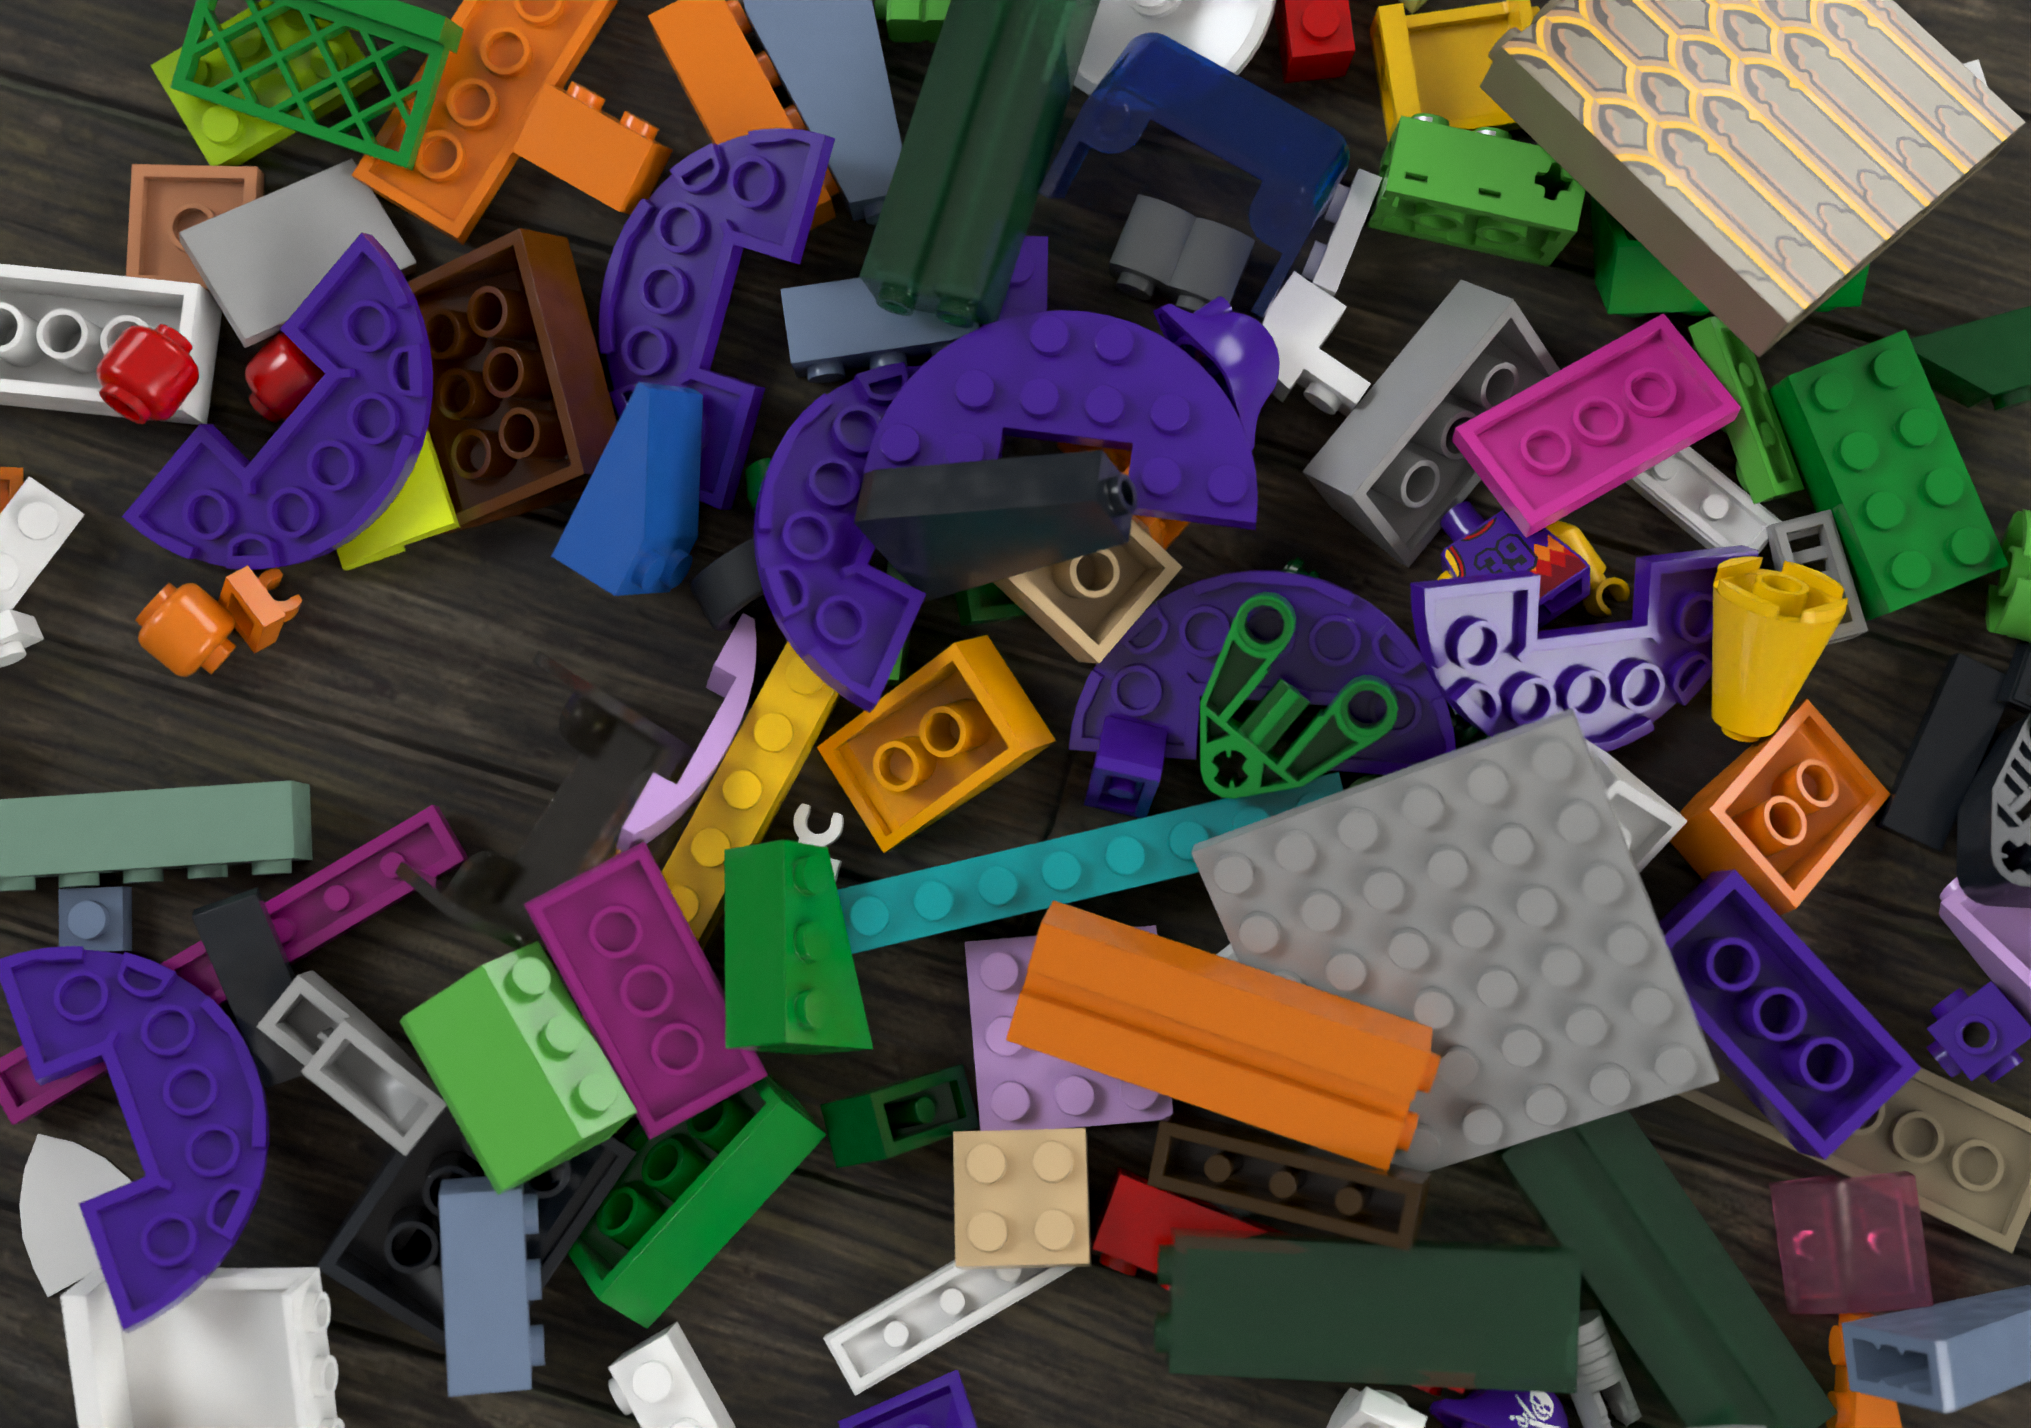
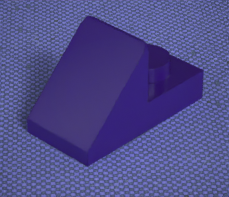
[1084,716,1167,818]

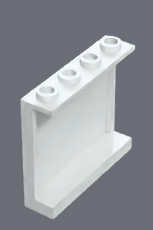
[60,1267,345,1428]

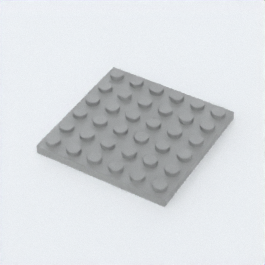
[1191,708,1720,1172]

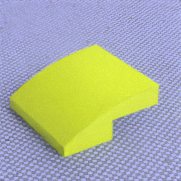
[336,428,460,571]

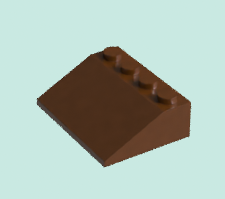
[408,228,617,534]

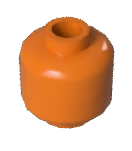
[135,583,237,677]

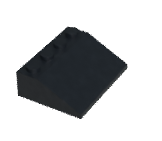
[316,1106,637,1348]

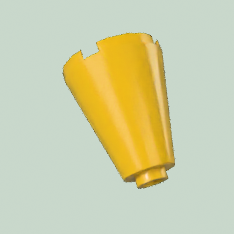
[1712,556,1848,742]

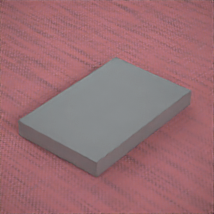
[179,159,417,348]

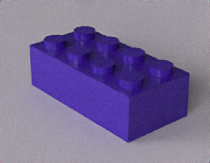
[1658,870,1921,1160]

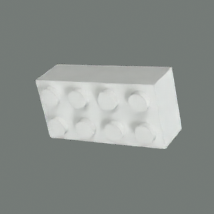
[0,264,222,425]

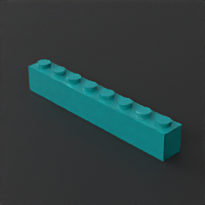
[837,772,1343,954]

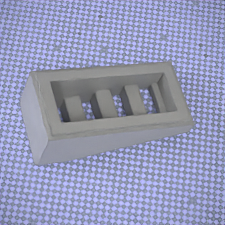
[1766,509,1868,645]

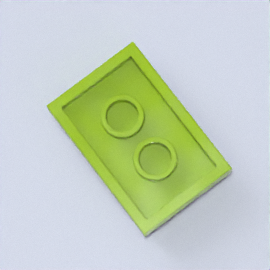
[150,0,380,166]

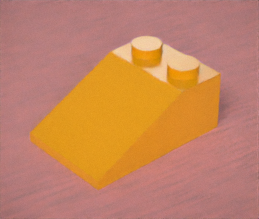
[817,635,1056,853]

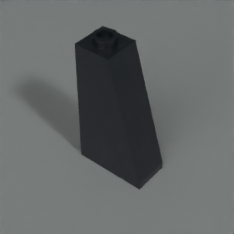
[854,450,1138,602]

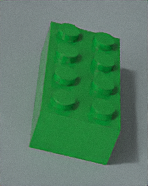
[1768,329,2008,622]

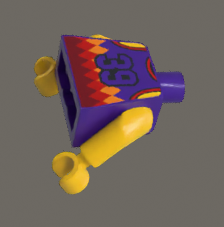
[1437,501,1630,629]

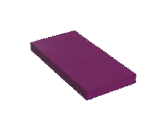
[524,841,768,1140]

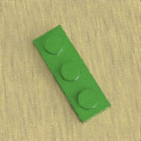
[1688,316,1804,504]

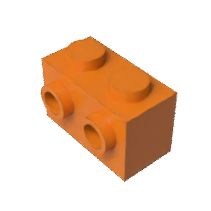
[512,81,673,215]

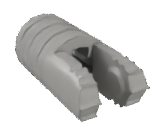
[1545,1309,1642,1428]

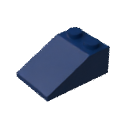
[551,382,703,596]

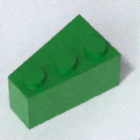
[724,840,873,1055]

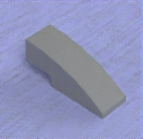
[256,970,447,1156]

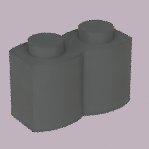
[1109,194,1255,313]

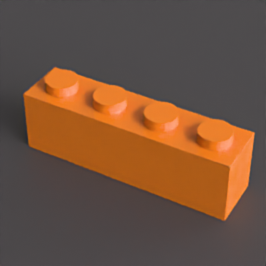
[648,0,839,230]

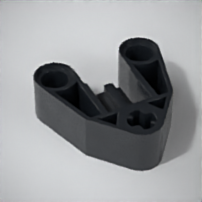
[1956,713,2031,908]

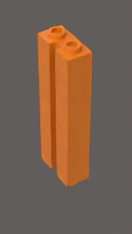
[1006,900,1440,1171]

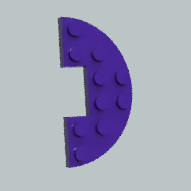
[599,128,835,510]
[122,233,433,570]
[863,310,1258,530]
[754,362,926,713]
[1411,545,1759,752]
[1068,570,1456,775]
[0,946,269,1333]

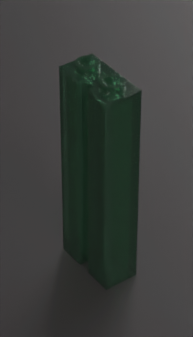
[860,0,1100,328]
[1490,1110,1838,1428]
[1154,1227,1581,1394]

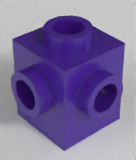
[1926,981,2031,1084]

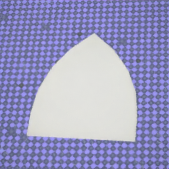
[19,1134,132,1297]

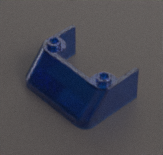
[1038,32,1351,317]

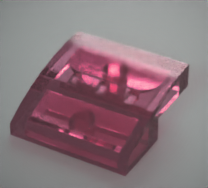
[1769,1171,1934,1314]

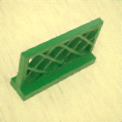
[170,0,464,171]

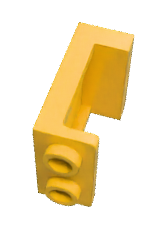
[1369,0,1540,143]

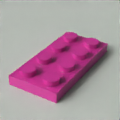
[1452,313,1741,538]

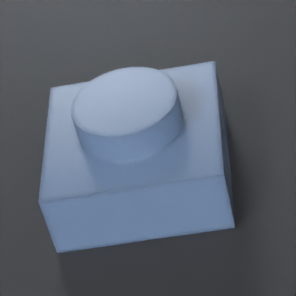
[59,887,132,952]

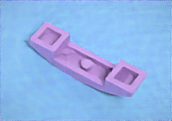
[616,613,756,851]

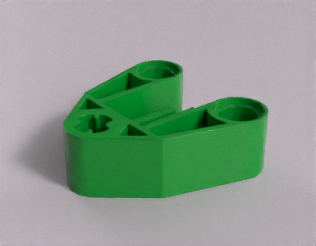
[1200,592,1398,799]

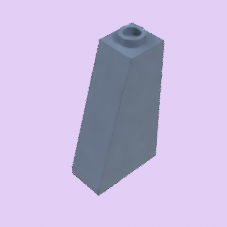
[743,0,914,224]
[1842,1285,2031,1413]

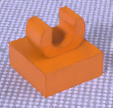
[218,565,302,654]

